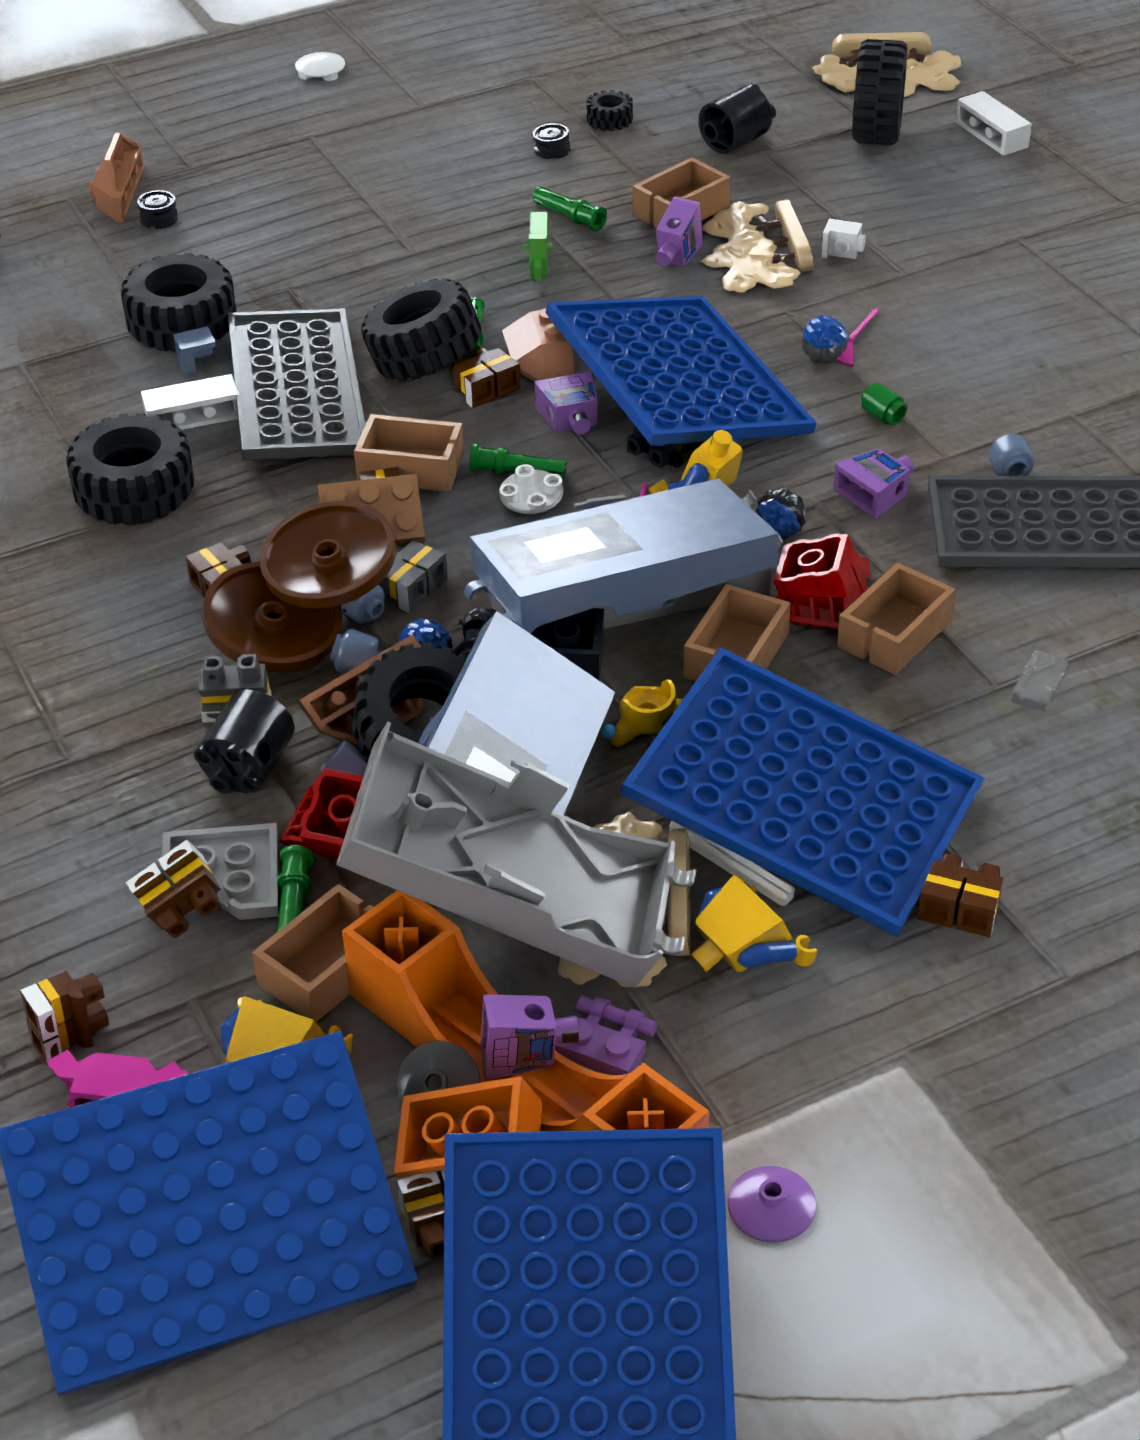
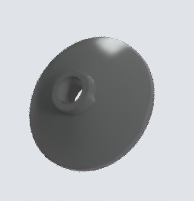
[396,1041,480,1105]

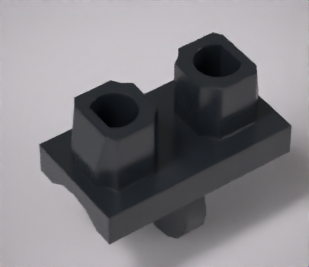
[627,425,683,468]

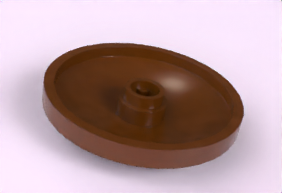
[259,501,396,608]
[202,562,342,672]

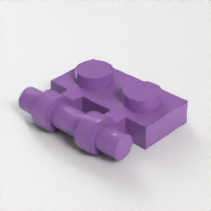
[555,995,658,1075]

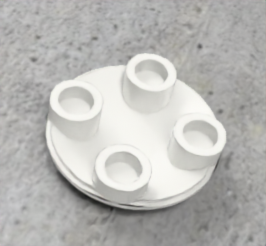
[295,52,345,81]
[499,464,563,514]

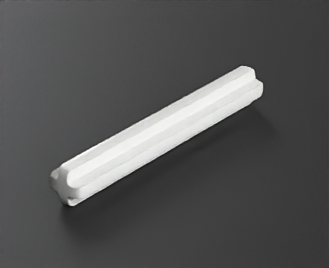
[669,821,795,906]

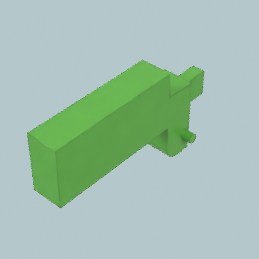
[523,212,552,281]

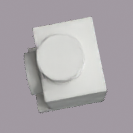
[821,219,866,259]

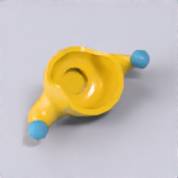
[601,679,684,747]

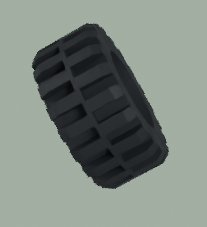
[852,39,908,145]
[121,253,237,352]
[361,278,482,381]
[66,413,195,525]
[352,643,468,757]

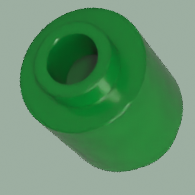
[861,383,908,425]

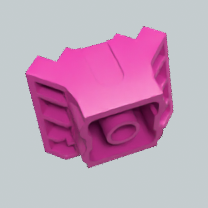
[46,1050,188,1108]

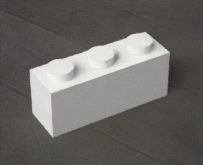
[955,91,1032,156]
[141,374,238,430]

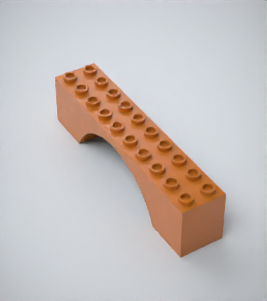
[342,890,709,1132]

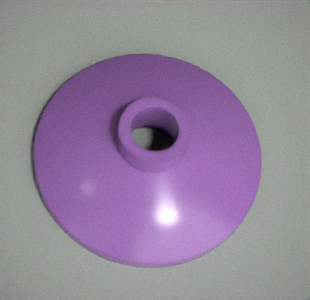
[728,1166,816,1242]

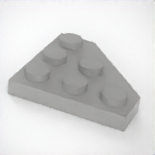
[162,823,279,920]

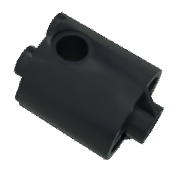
[698,83,776,154]
[194,689,295,793]

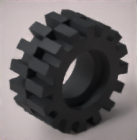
[586,90,633,131]

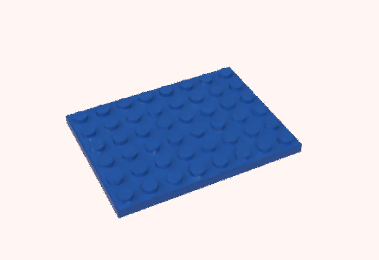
[545,296,817,446]
[620,647,985,937]
[0,1031,418,1396]
[443,1128,736,1440]

